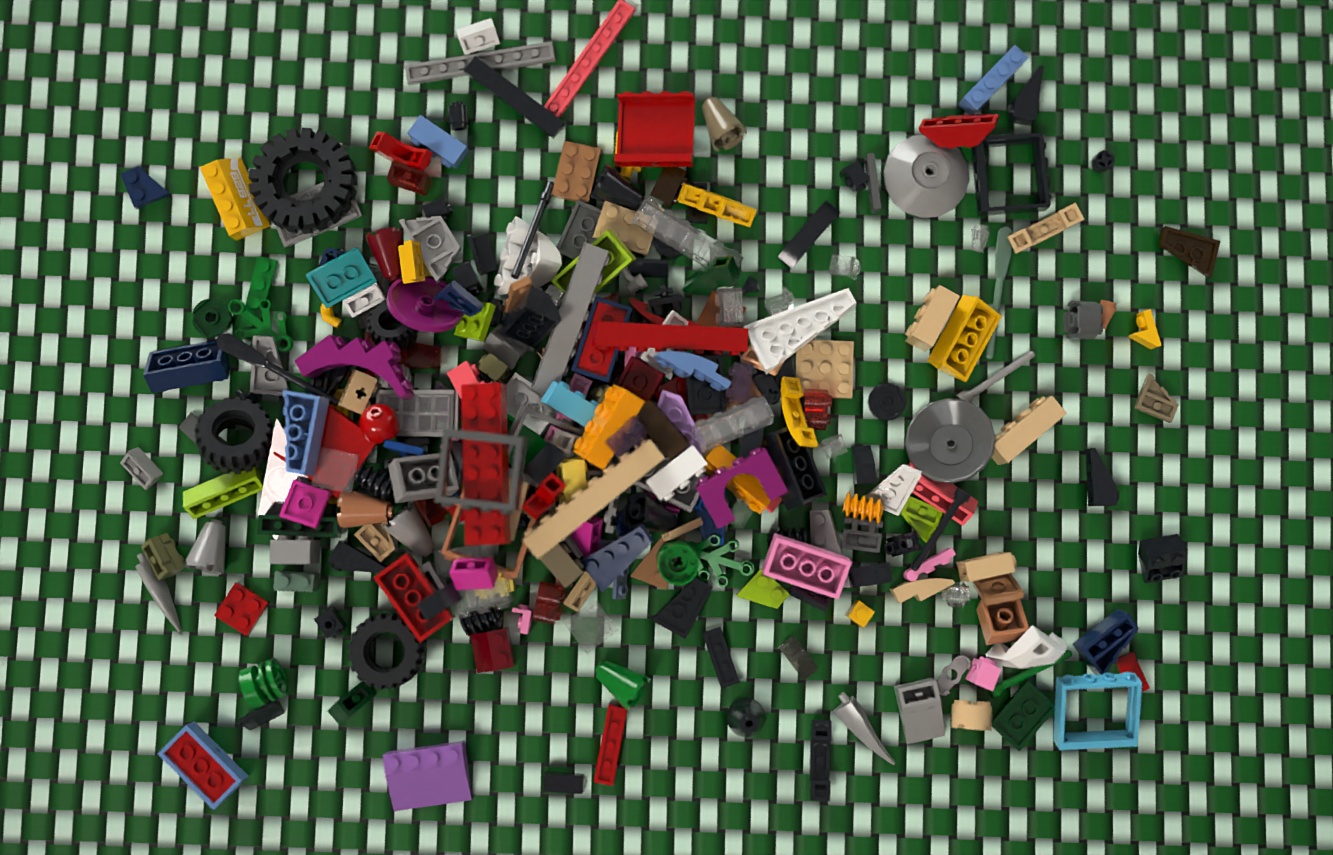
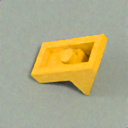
[1128,309,1162,349]

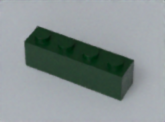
[257,515,342,538]

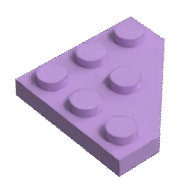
[645,389,705,457]

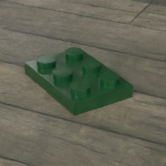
[992,680,1055,751]

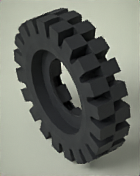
[248,128,358,234]

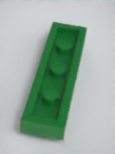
[239,256,278,330]

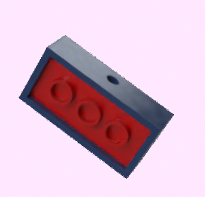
[571,296,634,384]

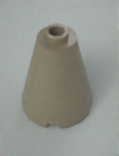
[702,97,747,151]

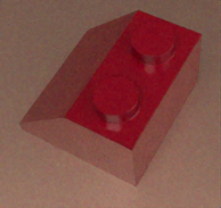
[471,627,516,673]

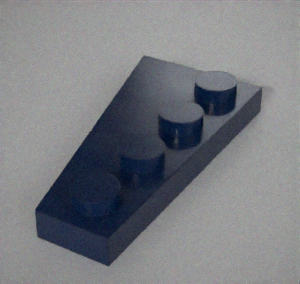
[580,524,654,593]

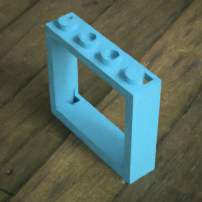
[1053,672,1142,750]

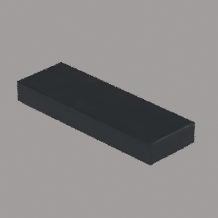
[702,627,740,689]

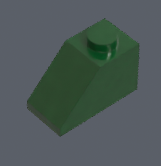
[328,680,376,726]

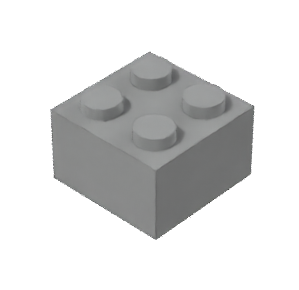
[270,536,320,564]

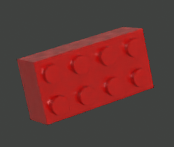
[373,553,456,642]

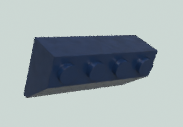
[143,340,230,393]

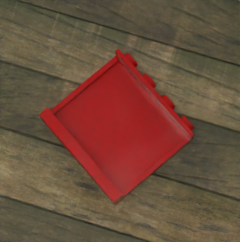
[614,91,696,167]
[273,404,379,498]

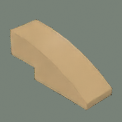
[889,578,955,603]

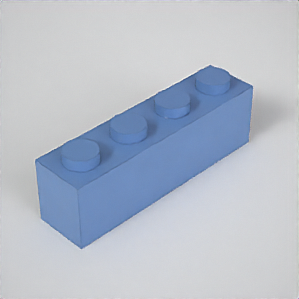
[959,45,1029,115]

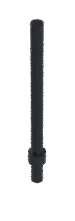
[511,181,554,279]

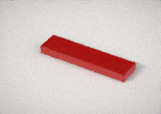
[594,704,627,786]

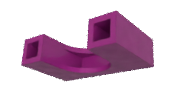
[695,447,788,529]

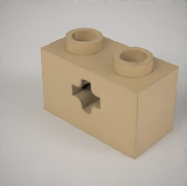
[338,370,378,415]

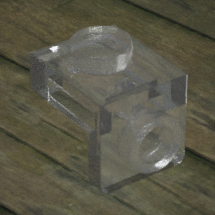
[764,287,795,316]

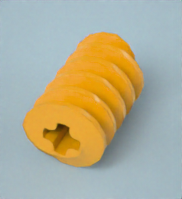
[842,492,884,524]

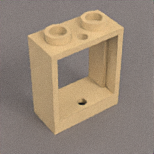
[956,552,1016,582]

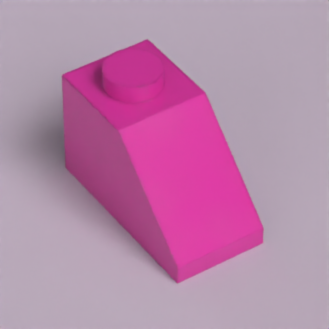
[571,515,603,557]

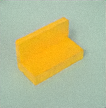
[398,240,425,284]

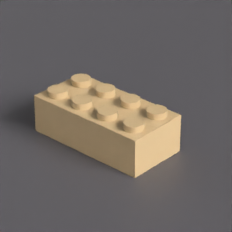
[991,396,1067,465]

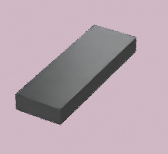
[864,153,881,214]

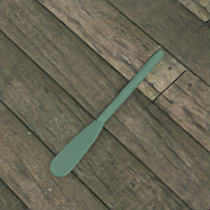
[986,227,1014,359]

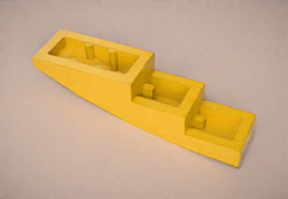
[677,183,757,227]

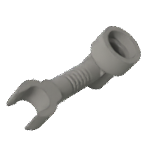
[621,268,648,295]

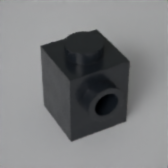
[314,607,348,639]

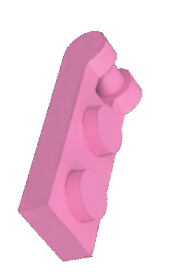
[903,548,956,581]

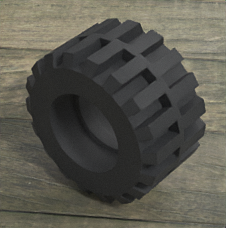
[367,301,419,352]

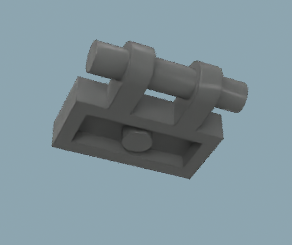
[841,515,883,553]

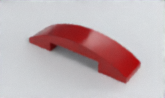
[629,297,701,326]

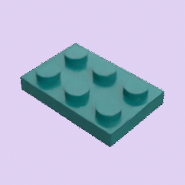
[306,247,377,308]

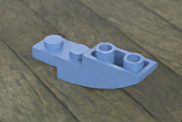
[653,351,731,391]

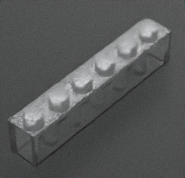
[631,198,744,267]

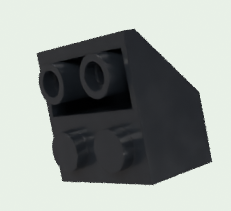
[1138,534,1188,583]

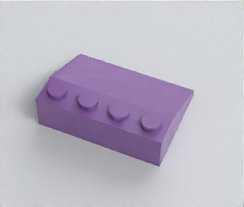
[383,740,472,811]

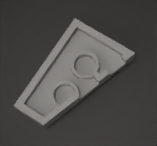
[604,495,619,533]

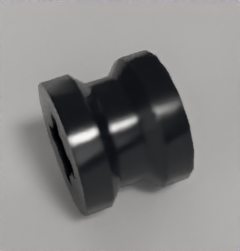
[1091,150,1115,173]

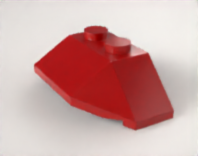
[918,114,999,149]

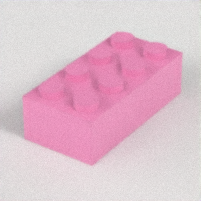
[762,533,852,599]

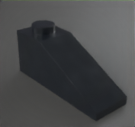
[1007,65,1044,126]
[1085,448,1119,506]
[327,540,388,573]
[842,562,893,589]

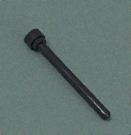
[911,488,971,571]

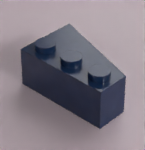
[1073,609,1139,675]

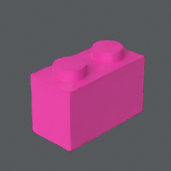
[449,557,499,590]

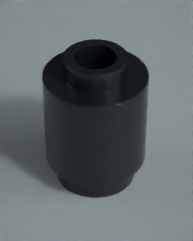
[448,101,468,131]
[487,298,504,327]

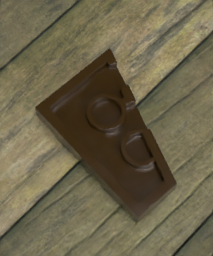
[1158,226,1220,278]

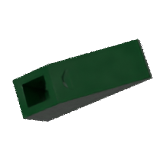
[682,255,740,292]

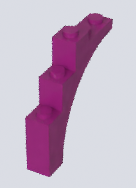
[294,335,415,400]

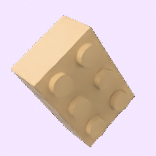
[905,285,960,352]

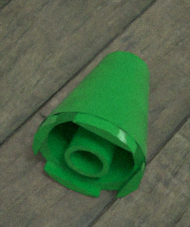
[595,660,651,711]

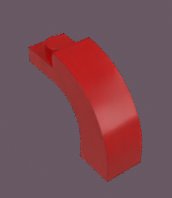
[369,131,433,173]

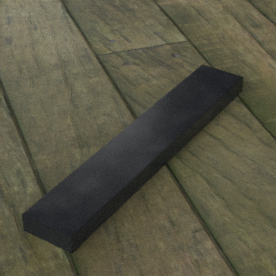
[464,56,565,139]

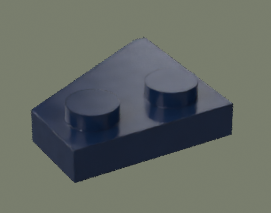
[120,166,171,209]

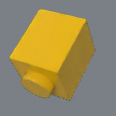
[845,599,875,628]

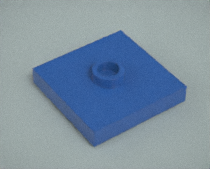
[384,439,429,457]

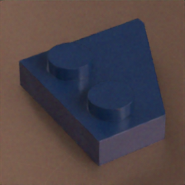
[433,281,484,317]

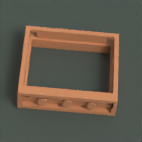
[441,488,536,580]

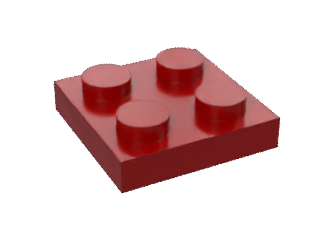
[214,582,270,636]

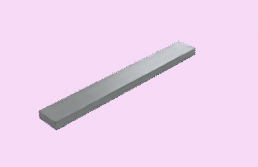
[405,41,556,85]

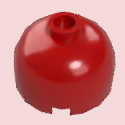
[359,403,400,443]

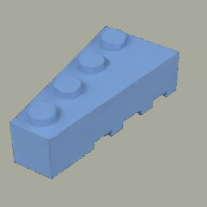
[283,390,330,476]

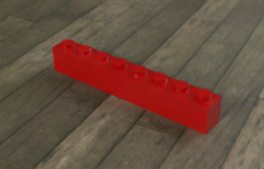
[592,321,748,355]

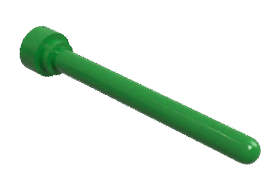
[986,650,1072,699]

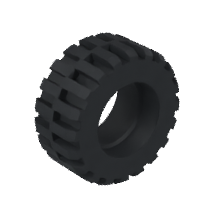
[195,397,274,474]
[347,612,427,690]

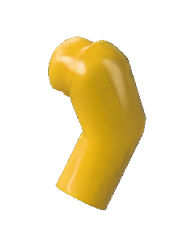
[320,303,342,329]

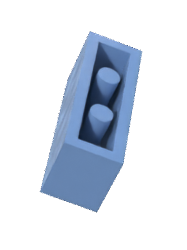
[407,115,469,170]

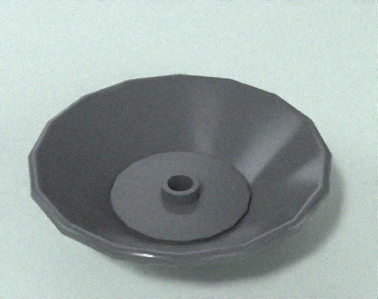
[905,398,996,483]

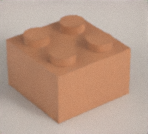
[976,599,1029,645]

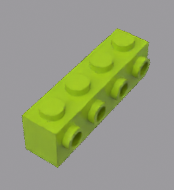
[183,466,264,519]

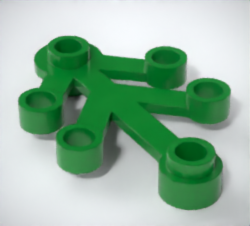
[228,299,294,353]
[688,533,755,587]

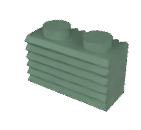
[273,571,320,593]

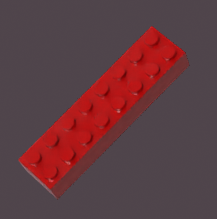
[461,383,511,545]

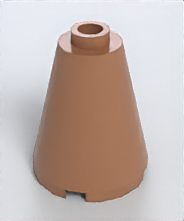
[337,489,395,528]

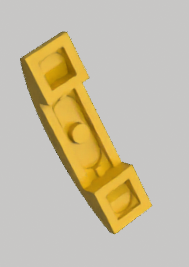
[781,376,818,447]

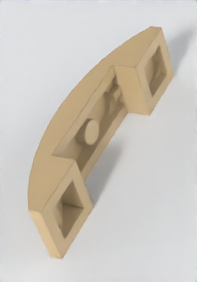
[1007,203,1084,254]

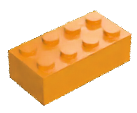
[573,384,645,470]

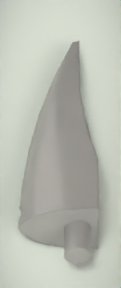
[135,552,182,632]
[833,692,895,765]

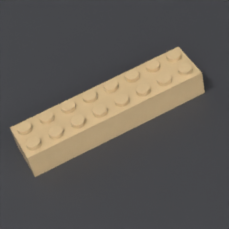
[523,439,665,559]

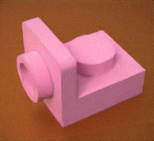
[512,604,534,634]

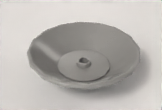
[883,135,969,218]

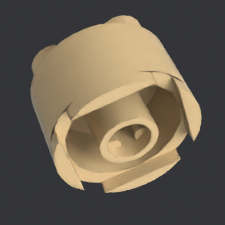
[951,700,992,731]

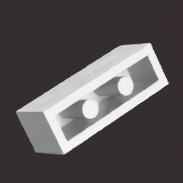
[646,445,707,502]

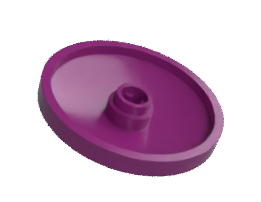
[387,276,464,333]

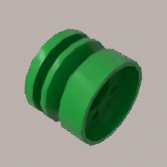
[656,539,699,585]
[239,658,289,709]

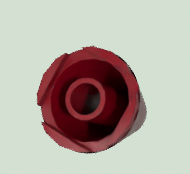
[365,227,404,282]

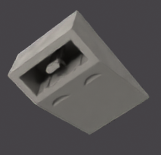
[894,678,945,744]

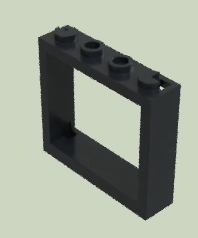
[971,133,1052,216]

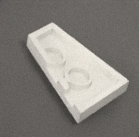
[865,464,922,516]

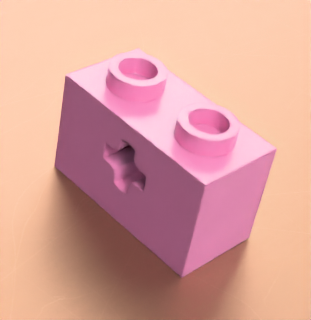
[965,656,1001,691]

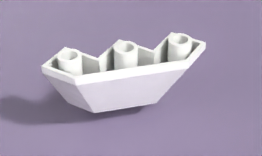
[494,216,562,295]
[985,625,1067,669]

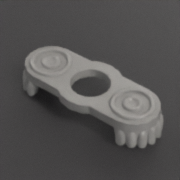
[936,655,971,696]

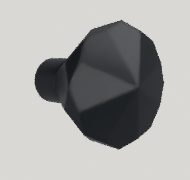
[739,276,760,296]
[236,389,258,404]

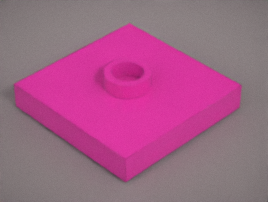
[279,479,332,529]

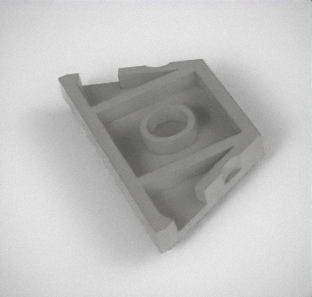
[399,216,461,283]

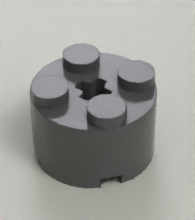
[1063,300,1103,340]

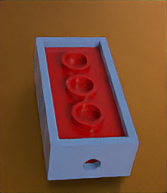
[158,721,249,810]

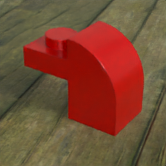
[522,473,567,520]

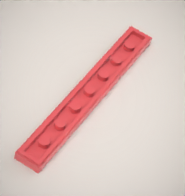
[544,0,636,119]

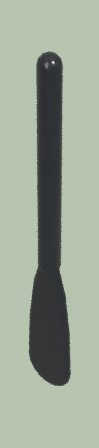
[217,332,339,406]

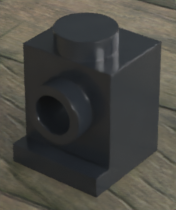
[839,161,869,193]
[422,198,454,222]

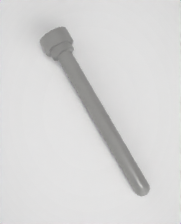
[955,351,1035,403]

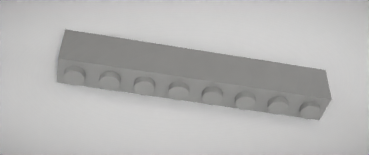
[531,242,610,395]

